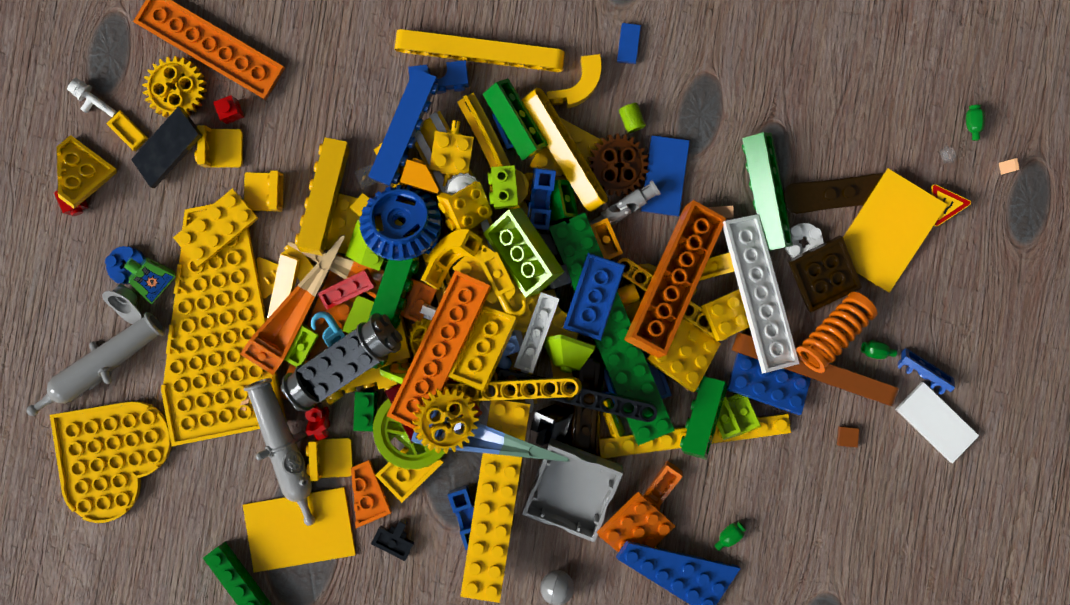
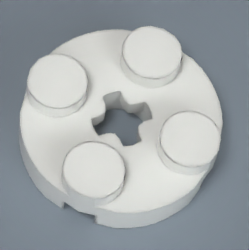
[784,223,823,258]

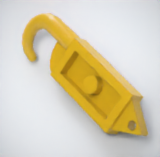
[479,245,527,317]

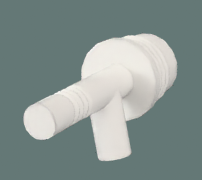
[67,78,117,117]

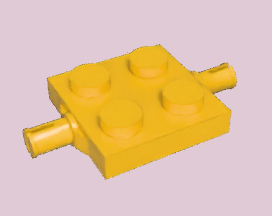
[429,120,474,187]

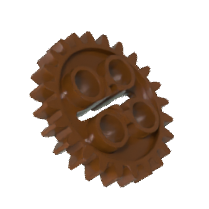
[587,133,649,196]

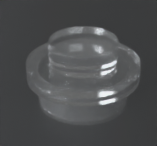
[939,145,956,164]

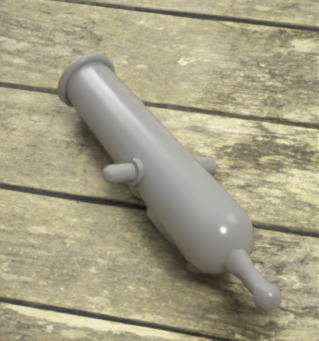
[27,312,165,416]
[244,378,315,526]

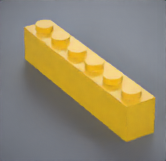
[295,137,350,256]

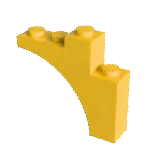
[339,315,413,393]

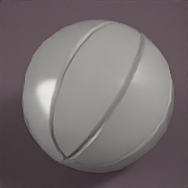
[540,570,574,605]

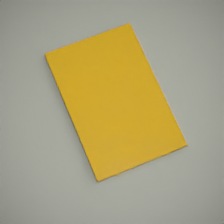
[843,168,948,293]
[243,487,356,573]

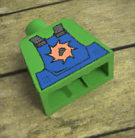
[124,257,176,304]

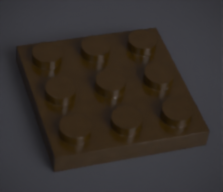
[788,235,862,313]

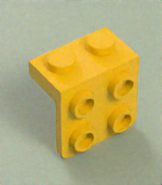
[194,125,243,168]
[437,181,492,231]
[306,438,353,481]

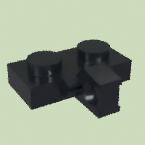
[371,519,415,561]

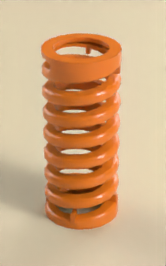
[796,292,878,373]

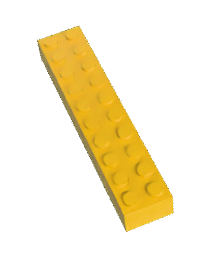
[460,400,530,603]

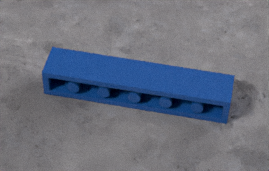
[368,68,439,188]

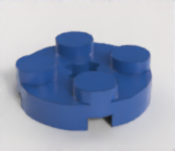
[105,246,145,284]

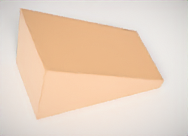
[707,205,734,219]

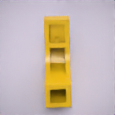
[546,54,601,108]
[421,229,483,289]

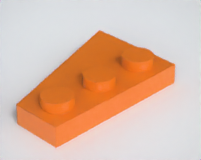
[351,459,392,528]

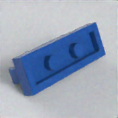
[898,347,955,395]

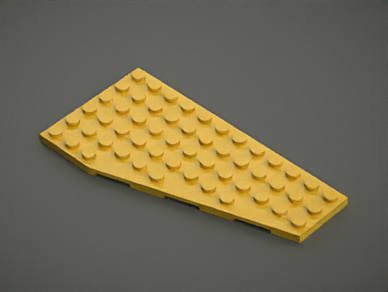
[161,204,286,446]

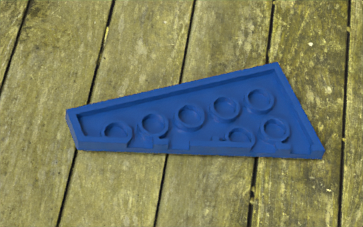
[616,541,741,605]

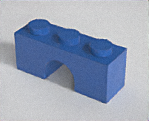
[408,60,469,94]
[528,167,556,230]
[447,485,474,550]

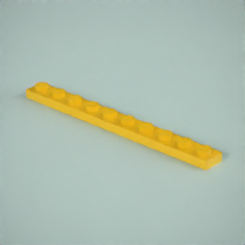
[599,413,791,458]

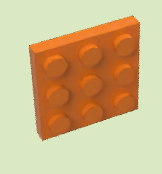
[597,492,676,552]

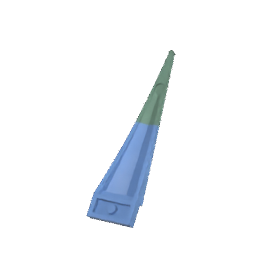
[411,410,570,462]

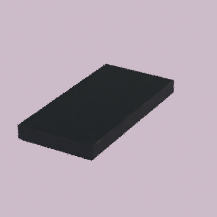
[131,106,203,188]

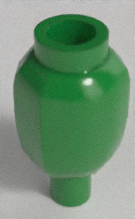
[966,105,985,141]
[861,340,897,359]
[714,521,747,551]

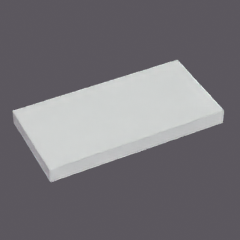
[895,382,979,463]

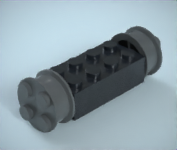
[281,313,403,411]

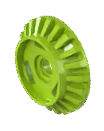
[373,399,445,470]

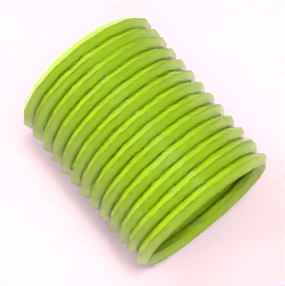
[619,102,646,133]

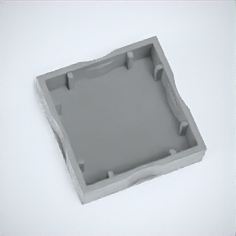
[522,438,623,542]

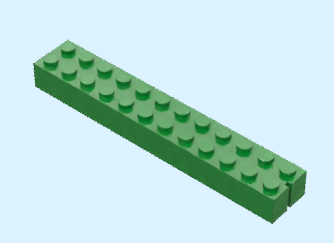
[549,213,675,446]

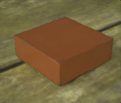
[837,426,859,448]

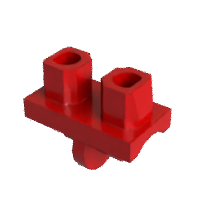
[305,406,330,441]

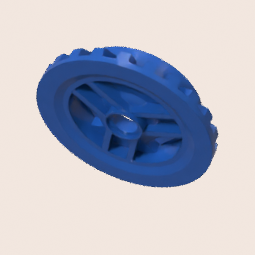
[360,185,441,261]

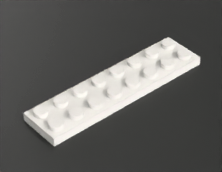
[723,214,800,374]

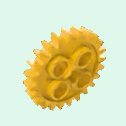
[142,56,207,118]
[412,387,479,454]

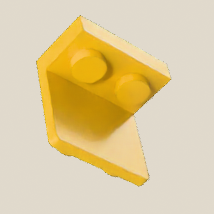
[244,171,284,212]

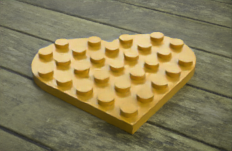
[50,401,172,523]

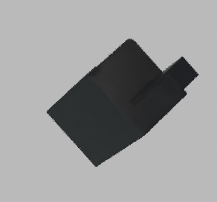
[530,404,574,446]

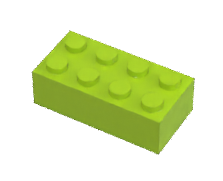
[483,208,564,298]

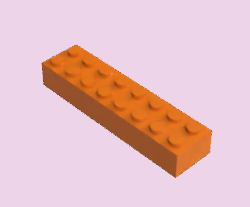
[624,200,727,358]

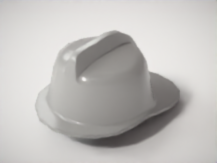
[102,284,142,324]

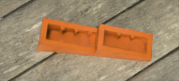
[643,460,683,510]

